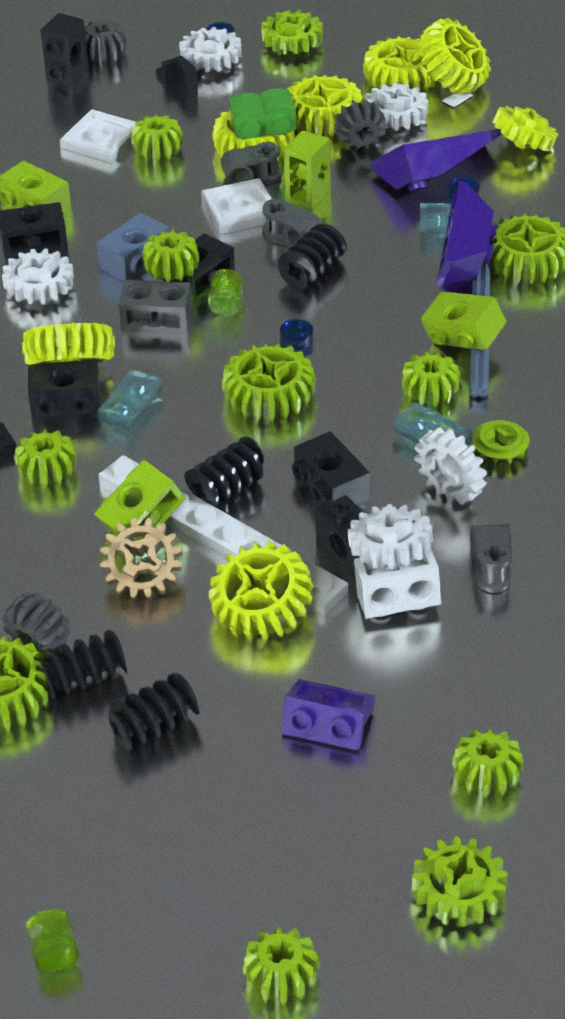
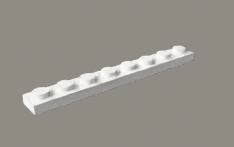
[99,455,348,616]

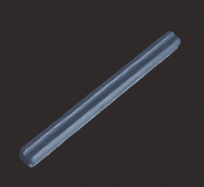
[470,263,490,398]

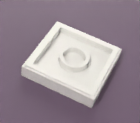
[60,109,135,164]
[201,178,272,235]

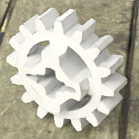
[179,27,242,72]
[365,83,428,131]
[2,249,74,304]
[414,427,487,504]
[348,504,433,569]

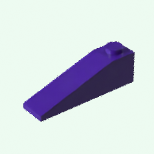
[369,129,502,192]

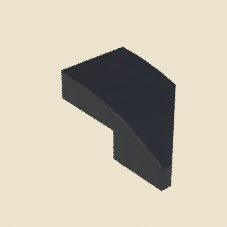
[156,56,198,97]

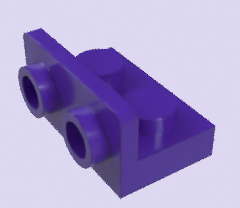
[281,679,376,750]

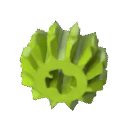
[131,115,183,161]
[142,229,199,283]
[401,351,460,408]
[14,429,77,488]
[452,726,524,799]
[242,925,319,1006]

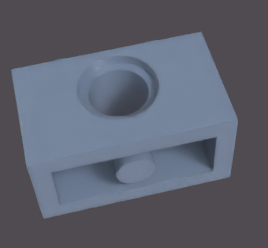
[96,212,169,282]

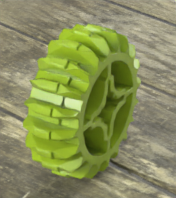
[489,213,565,285]
[222,343,316,422]
[0,635,49,733]

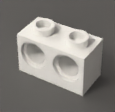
[354,550,441,619]

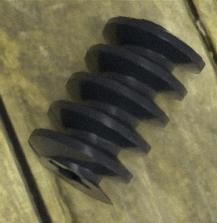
[278,224,347,290]
[184,436,264,507]
[38,630,127,699]
[108,673,200,752]

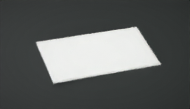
[442,92,473,107]

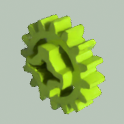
[261,10,323,54]
[412,836,508,927]

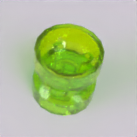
[208,269,244,316]
[26,909,80,973]

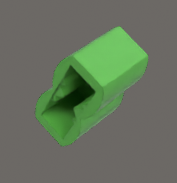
[229,88,297,139]

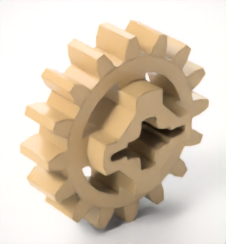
[100,517,183,601]

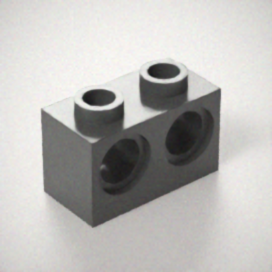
[118,280,192,334]

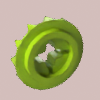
[472,420,530,464]

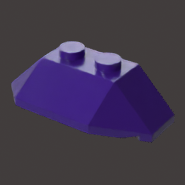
[436,181,497,292]

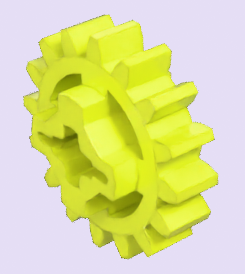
[492,106,559,151]

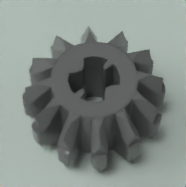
[84,20,127,64]
[334,97,386,152]
[2,592,71,653]

